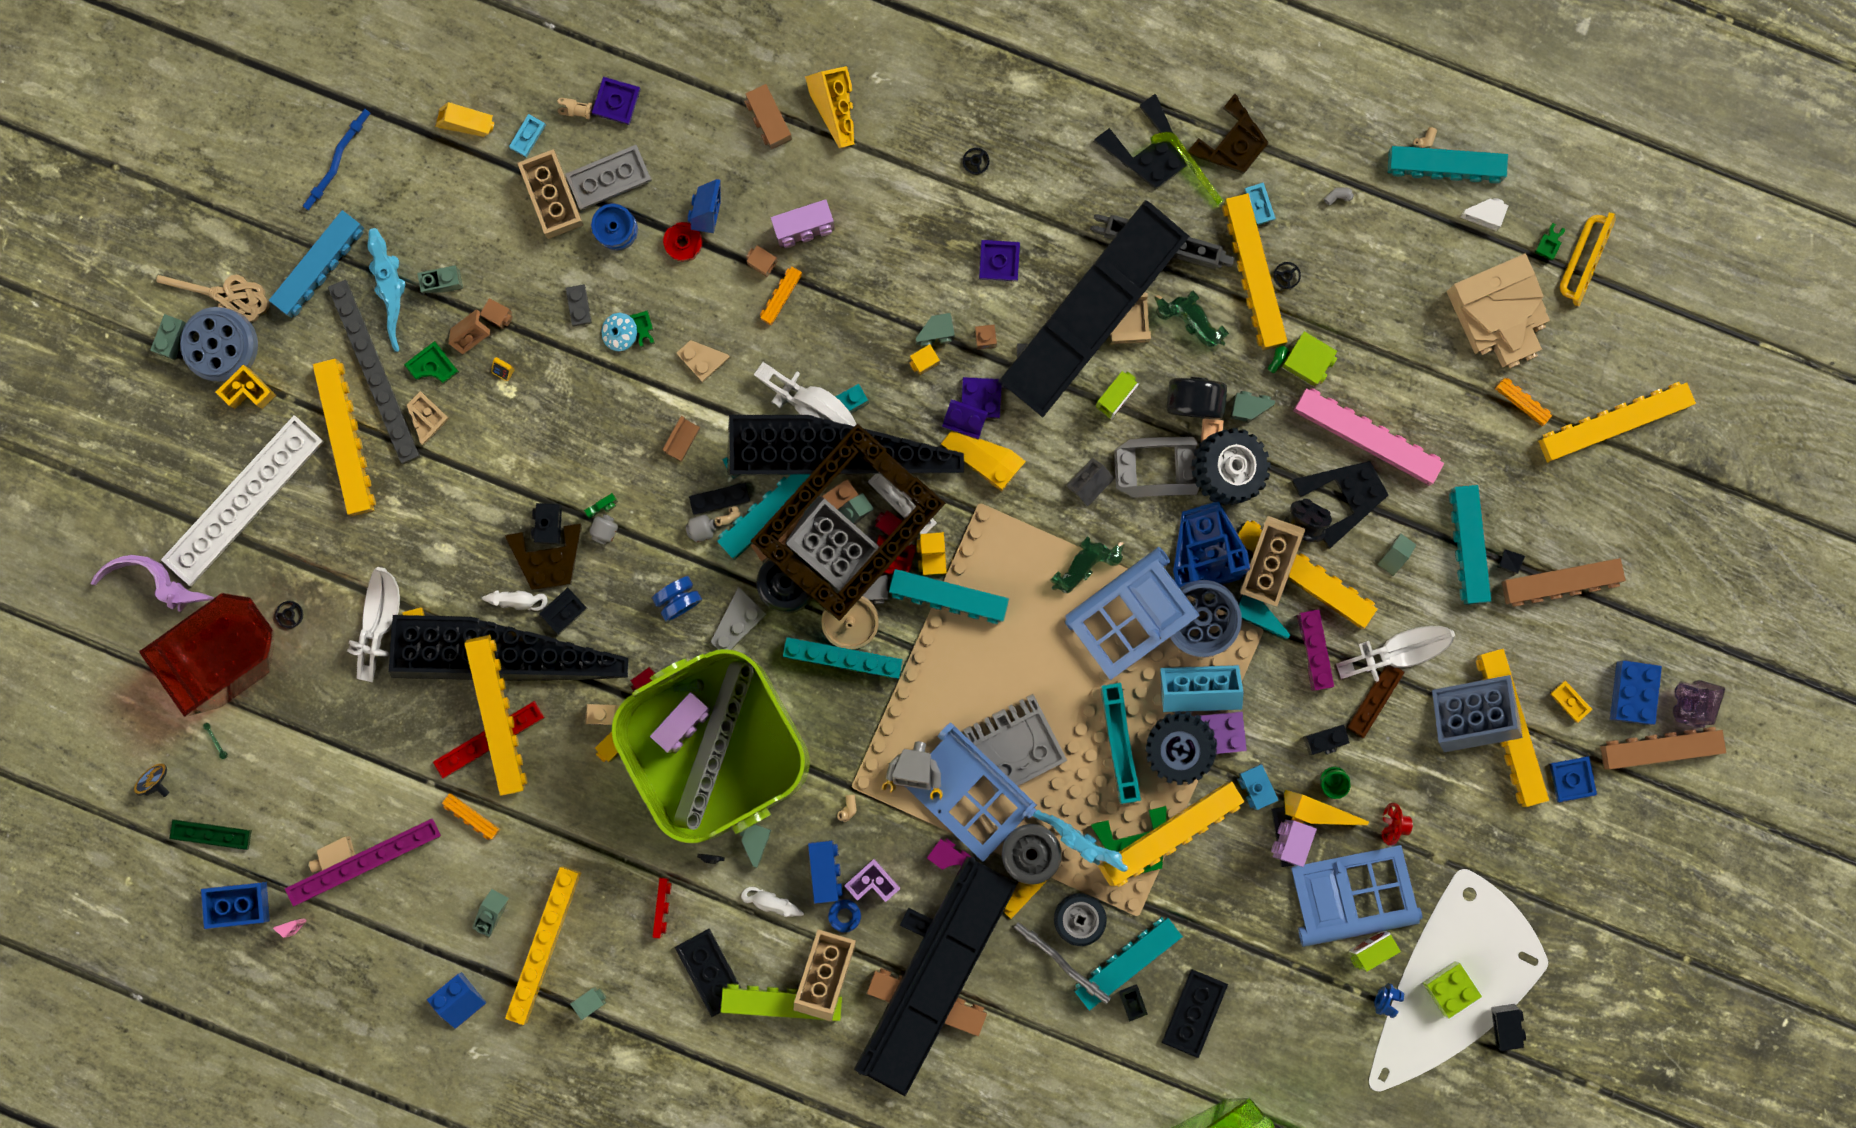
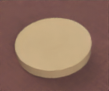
[821,596,878,650]

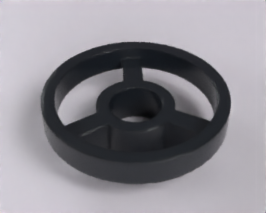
[963,148,990,175]
[1273,262,1301,289]
[275,601,304,628]
[697,854,725,864]

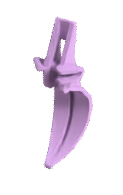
[91,555,214,612]

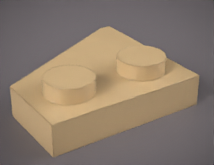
[677,340,730,383]
[407,391,450,445]

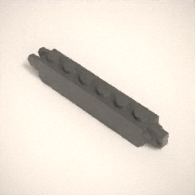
[1090,214,1235,270]

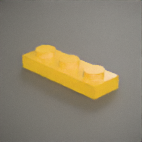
[1003,880,1048,919]

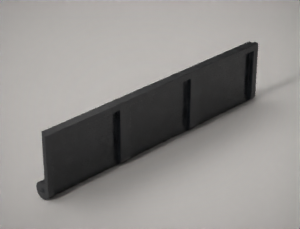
[998,200,1190,418]
[854,856,1018,1096]

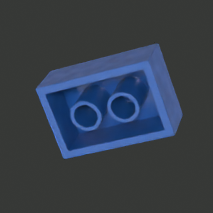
[1610,661,1662,725]
[808,840,843,904]
[201,882,270,929]

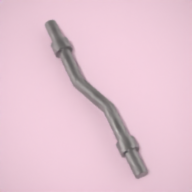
[1014,922,1111,1004]

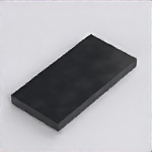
[674,928,741,1017]
[1161,969,1228,1058]

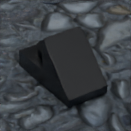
[1118,984,1148,1022]

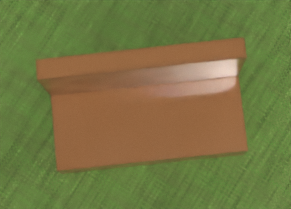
[663,416,700,462]

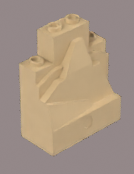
[1446,253,1550,368]

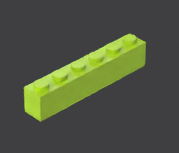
[721,984,842,1021]

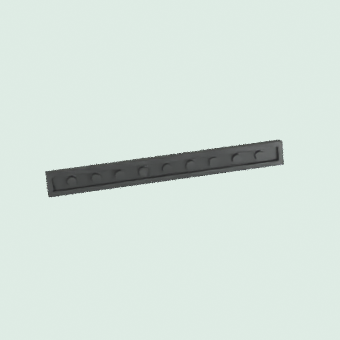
[328,279,420,464]

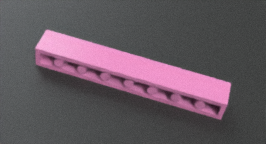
[1293,388,1444,486]

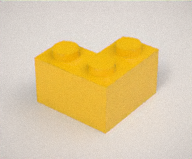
[216,365,276,409]
[917,532,947,576]

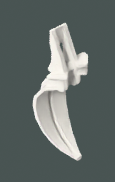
[754,362,856,426]
[347,567,400,682]
[1336,626,1455,682]

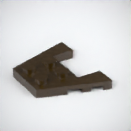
[1187,93,1269,174]
[505,523,582,590]

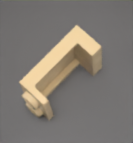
[1110,293,1151,345]

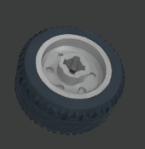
[1054,893,1107,946]

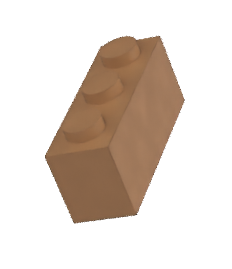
[744,84,792,150]

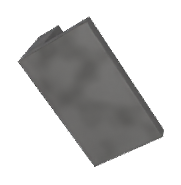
[1066,458,1114,506]

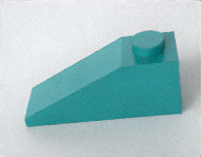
[1238,594,1290,639]

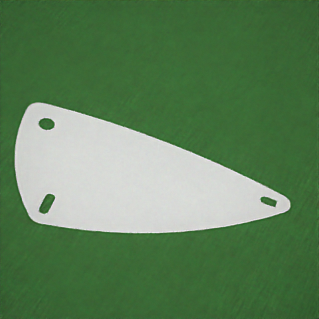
[1369,869,1548,1091]

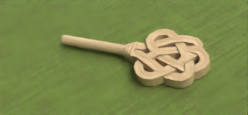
[156,274,269,322]

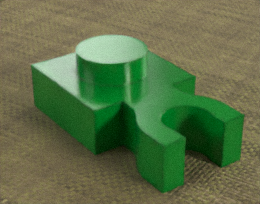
[1535,223,1566,261]
[629,310,655,347]
[584,493,618,518]

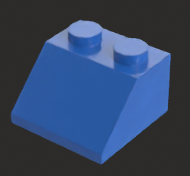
[688,179,721,233]
[427,972,487,1029]

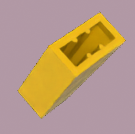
[435,102,494,137]

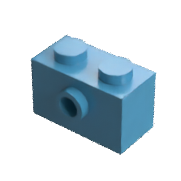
[1237,764,1278,810]

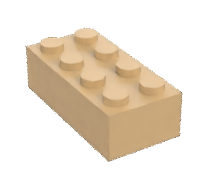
[518,149,584,239]
[1240,516,1305,606]
[793,929,856,1022]

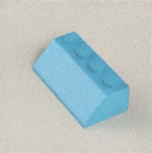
[1160,665,1244,712]

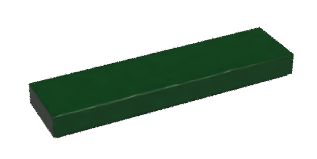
[169,819,252,850]

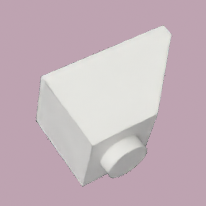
[1460,198,1509,231]

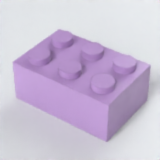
[771,199,835,248]
[650,692,711,753]
[1271,820,1317,867]

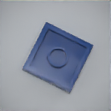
[1549,756,1597,802]

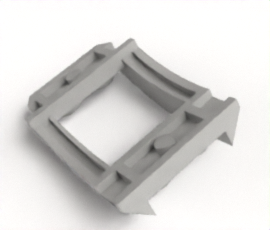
[1114,437,1199,498]

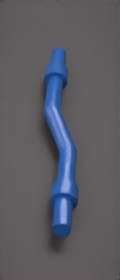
[303,109,371,211]

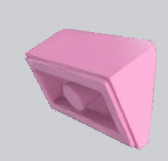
[273,918,306,938]

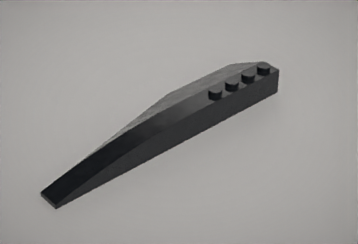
[727,415,964,476]
[388,615,629,681]

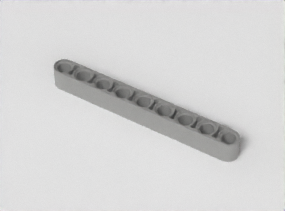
[674,661,754,830]

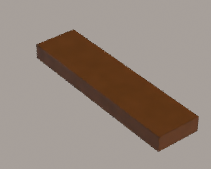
[1346,665,1405,739]

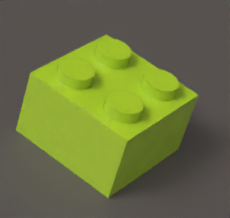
[1423,961,1482,1019]

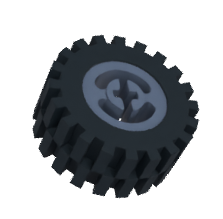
[1146,711,1217,785]

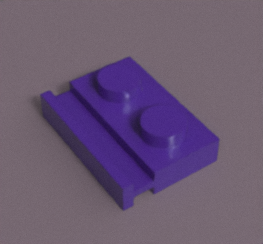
[942,399,988,439]

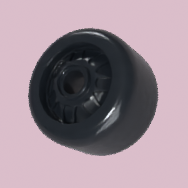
[1166,377,1227,419]
[756,555,813,614]

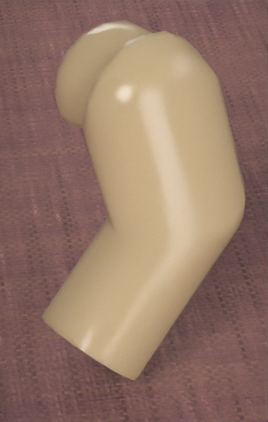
[1413,127,1437,148]
[715,506,741,526]
[837,795,857,822]

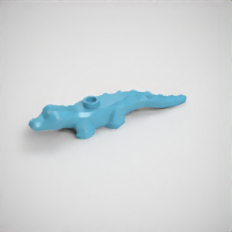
[367,228,406,352]
[1032,810,1128,872]

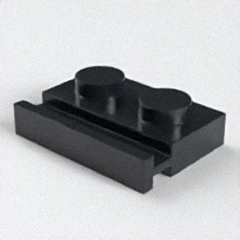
[539,587,588,635]

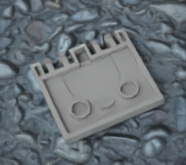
[963,694,1067,794]

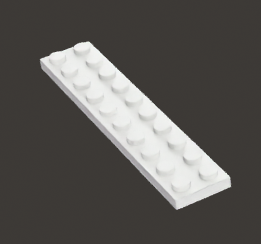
[161,415,324,586]

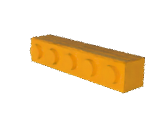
[760,266,802,326]
[1494,378,1552,426]
[442,794,501,840]

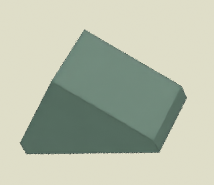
[1377,533,1416,576]

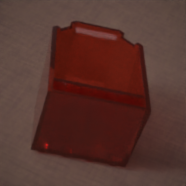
[139,593,274,717]

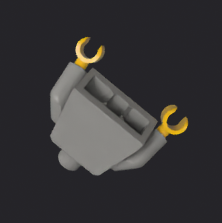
[882,741,943,800]

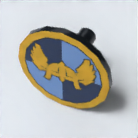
[134,763,169,797]

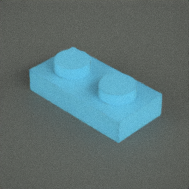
[509,114,546,158]
[1244,182,1276,226]

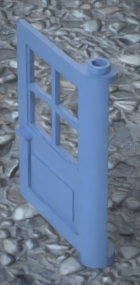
[1065,547,1200,680]
[905,723,1037,862]
[1291,845,1422,947]

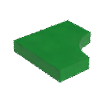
[404,341,459,384]

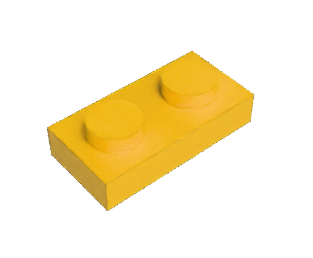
[1550,680,1593,723]

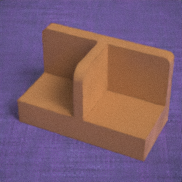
[448,309,490,354]

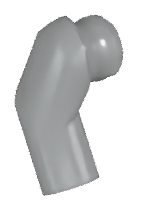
[1324,187,1354,206]

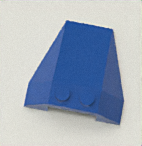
[1173,501,1250,588]

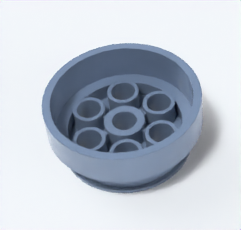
[180,307,258,382]
[1170,580,1242,657]

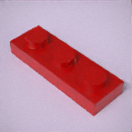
[652,877,672,938]

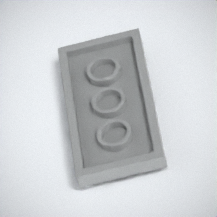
[565,145,652,211]

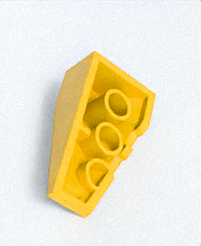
[805,66,854,148]
[941,430,1026,492]
[1284,790,1369,825]

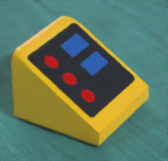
[491,357,515,381]

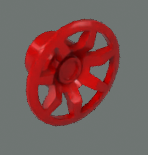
[1381,803,1413,846]

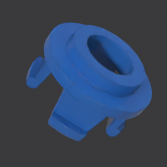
[828,900,861,932]
[1374,983,1404,1018]

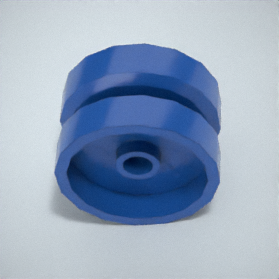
[591,203,638,251]
[651,576,702,622]

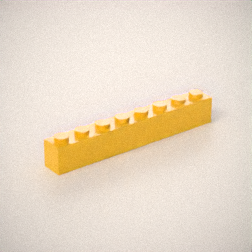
[1222,193,1288,351]
[313,359,376,516]
[1538,382,1696,463]
[1237,520,1378,629]
[465,635,527,796]
[1476,648,1549,807]
[1098,782,1244,887]
[505,866,581,1025]

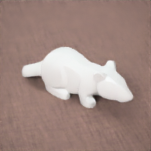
[482,591,548,611]
[741,887,804,917]

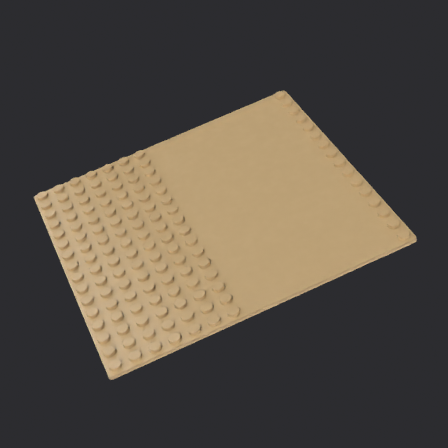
[852,503,1263,916]

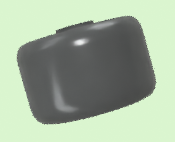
[1002,824,1062,884]

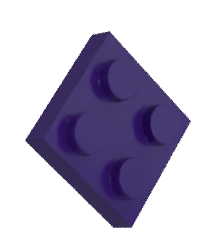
[592,77,641,125]
[979,240,1020,282]
[962,377,1001,419]

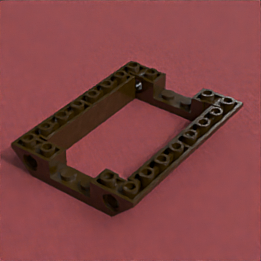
[751,423,946,621]

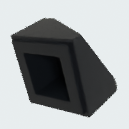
[1497,549,1525,575]

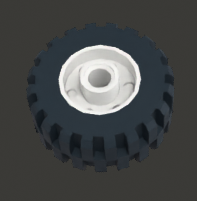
[1192,428,1271,505]

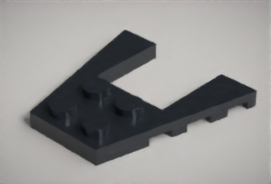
[1094,94,1187,189]
[1292,461,1389,549]

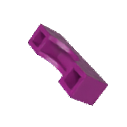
[1297,610,1334,691]
[927,838,980,870]

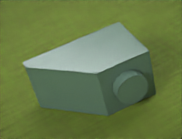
[740,824,772,868]
[570,987,606,1020]

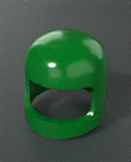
[1320,766,1351,799]

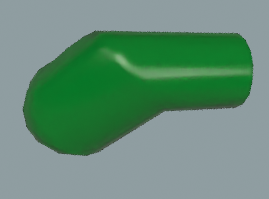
[1267,345,1289,373]

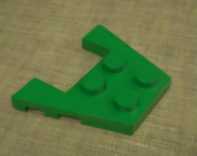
[1091,806,1167,876]

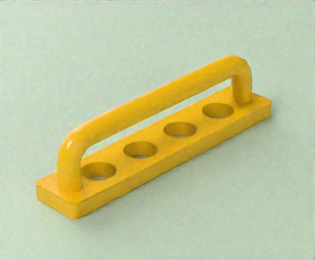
[1559,212,1616,307]

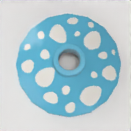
[601,313,637,352]

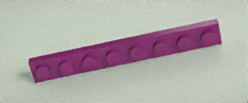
[285,818,441,907]

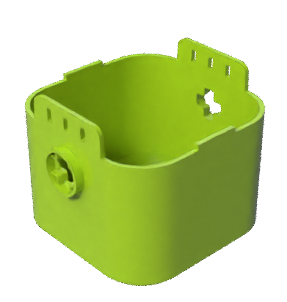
[612,649,810,843]

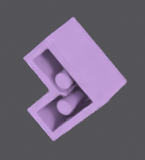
[844,859,900,902]

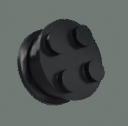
[1284,498,1332,548]

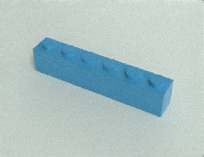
[269,210,364,318]

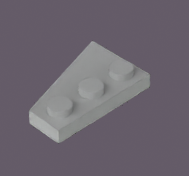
[711,587,766,650]

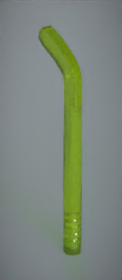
[1150,132,1224,205]

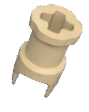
[557,98,593,120]

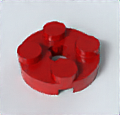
[663,222,703,262]

